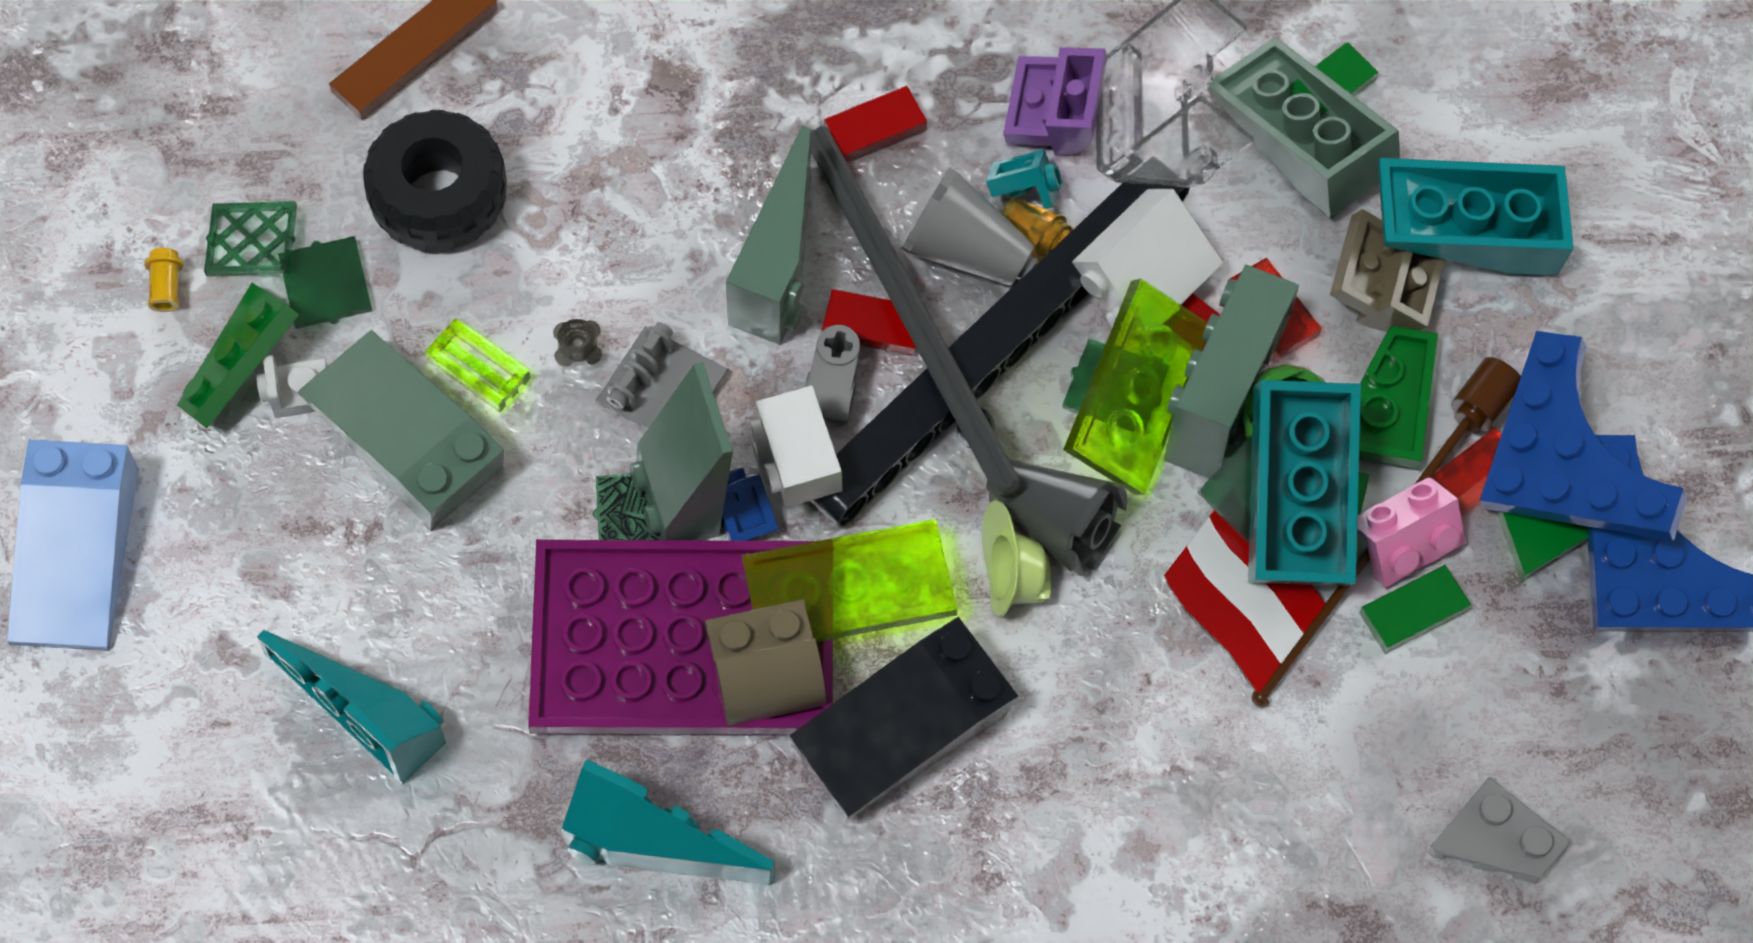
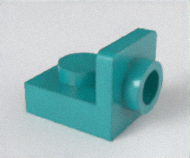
[986,149,1063,209]

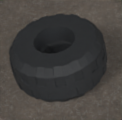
[363,110,507,252]

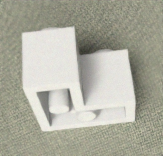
[750,385,842,508]

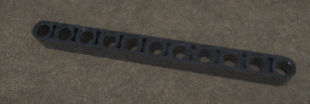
[810,157,1190,528]

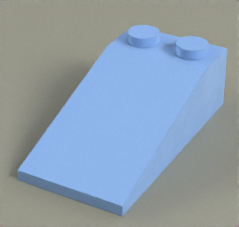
[7,439,139,651]

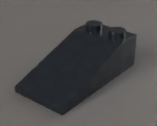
[787,616,1018,821]

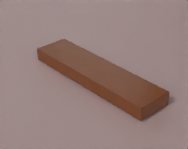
[329,0,498,120]

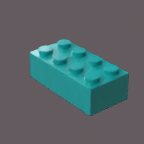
[1248,380,1361,586]

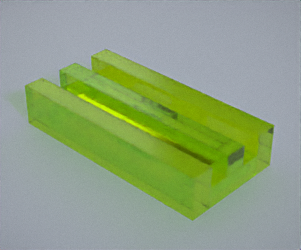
[425,318,531,413]

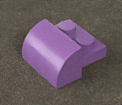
[1003,47,1107,156]

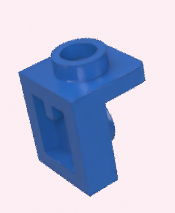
[722,467,779,541]

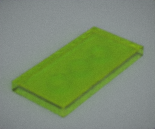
[1063,279,1207,495]
[742,519,958,642]

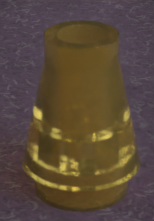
[1002,197,1073,256]

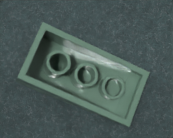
[1206,37,1400,217]
[726,126,811,345]
[298,330,504,530]
[630,363,733,540]

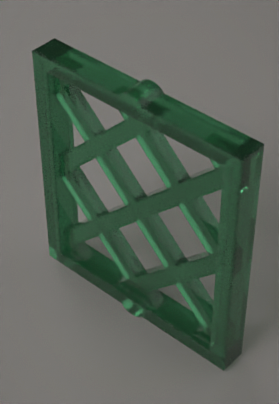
[204,201,297,276]

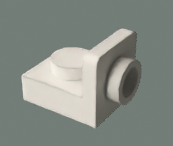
[256,355,327,418]

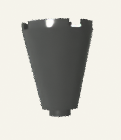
[986,460,1128,576]

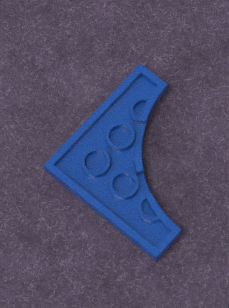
[1480,331,1688,541]
[1587,435,1753,631]

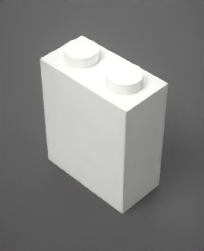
[1072,189,1223,336]

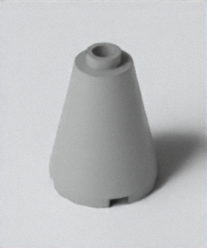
[901,167,1038,286]

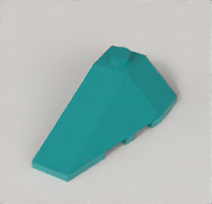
[257,630,446,785]
[561,759,775,885]

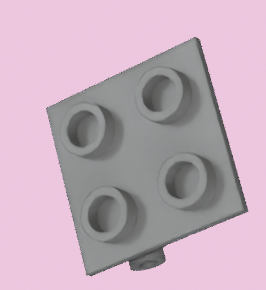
[595,322,728,429]

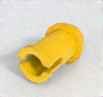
[144,248,183,312]

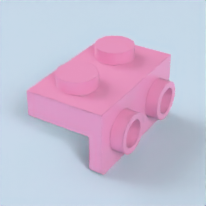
[1357,478,1466,588]

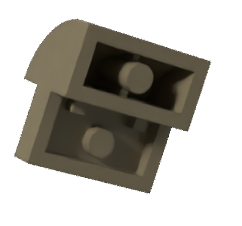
[1330,209,1445,332]
[705,599,826,727]

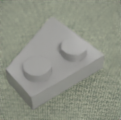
[1427,777,1571,884]

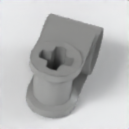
[805,325,860,423]

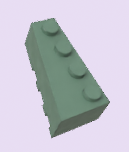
[1164,264,1299,482]

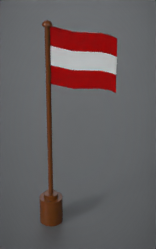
[1164,357,1521,708]

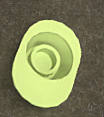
[982,500,1051,617]

